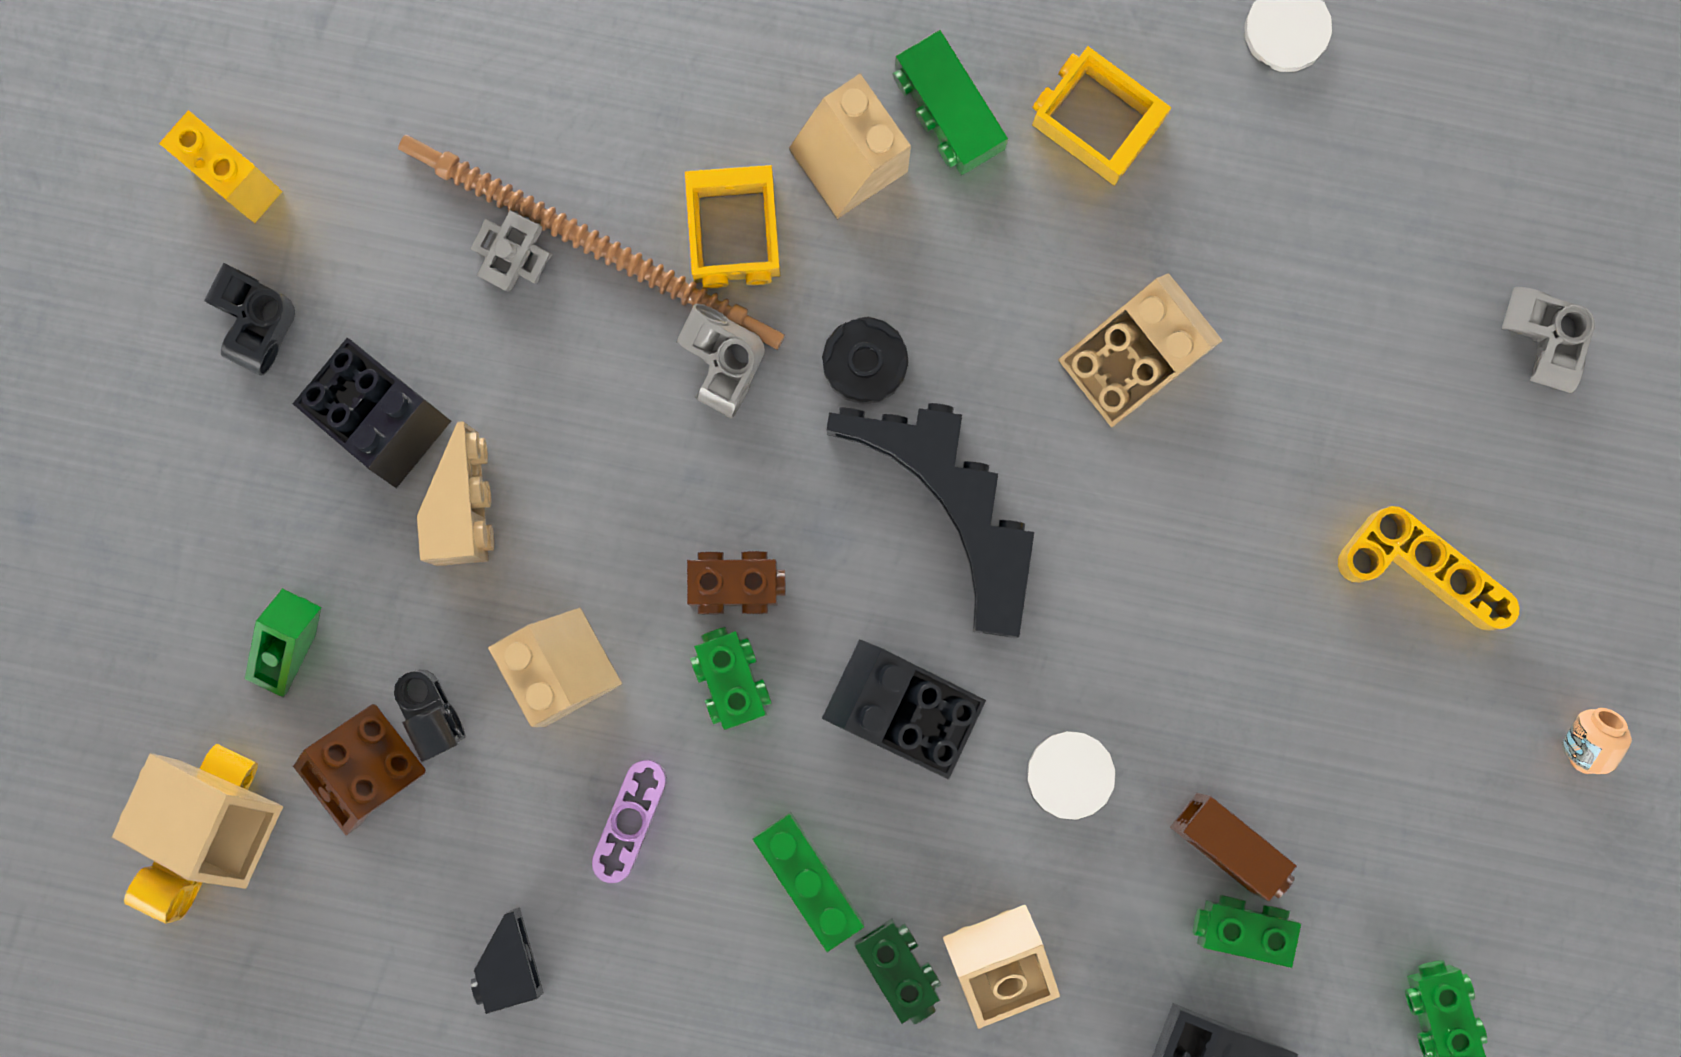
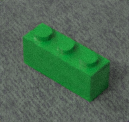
[892,30,1008,176]
[752,812,864,952]

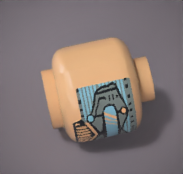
[1562,708,1632,774]

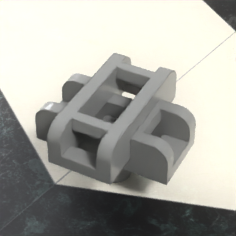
[470,210,552,292]

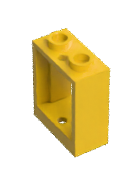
[1032,46,1172,186]
[159,110,283,223]
[685,165,781,288]

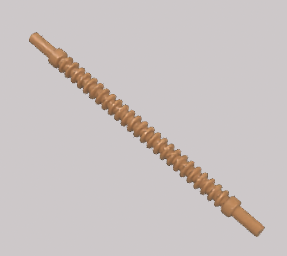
[398,134,785,350]

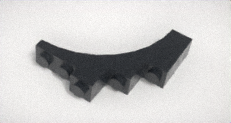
[826,403,1035,638]

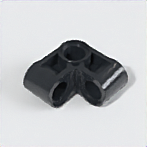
[204,263,295,376]
[394,669,466,762]

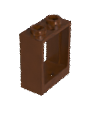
[1170,793,1297,901]

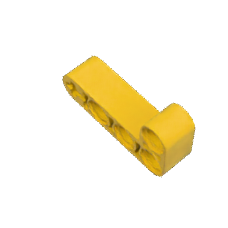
[1338,506,1520,630]
[124,744,258,924]

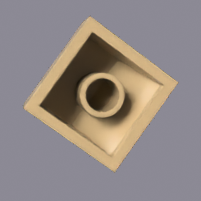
[943,904,1060,1029]

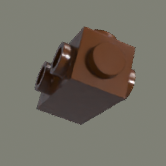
[687,551,786,615]

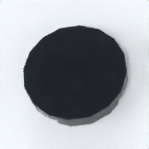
[822,317,909,404]

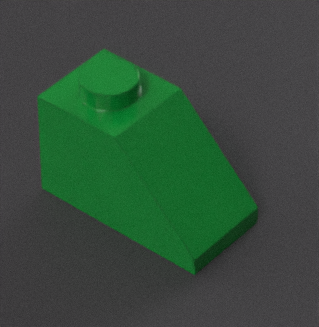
[244,588,322,698]

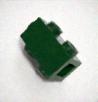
[854,919,942,1024]

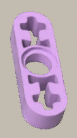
[592,760,667,883]

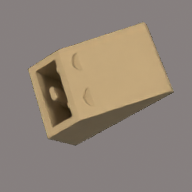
[1058,273,1223,428]
[417,421,495,566]

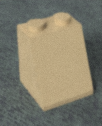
[789,73,911,219]
[488,608,622,727]
[112,753,283,889]

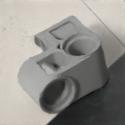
[1502,287,1595,393]
[676,304,765,418]

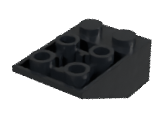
[292,337,451,489]
[822,639,986,779]
[1152,1003,1298,1057]

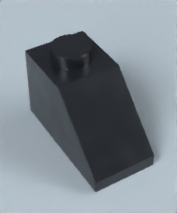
[471,908,544,1014]

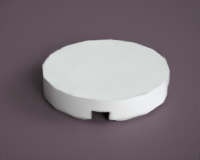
[1245,0,1332,72]
[1027,731,1115,820]

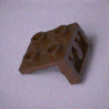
[293,704,426,835]

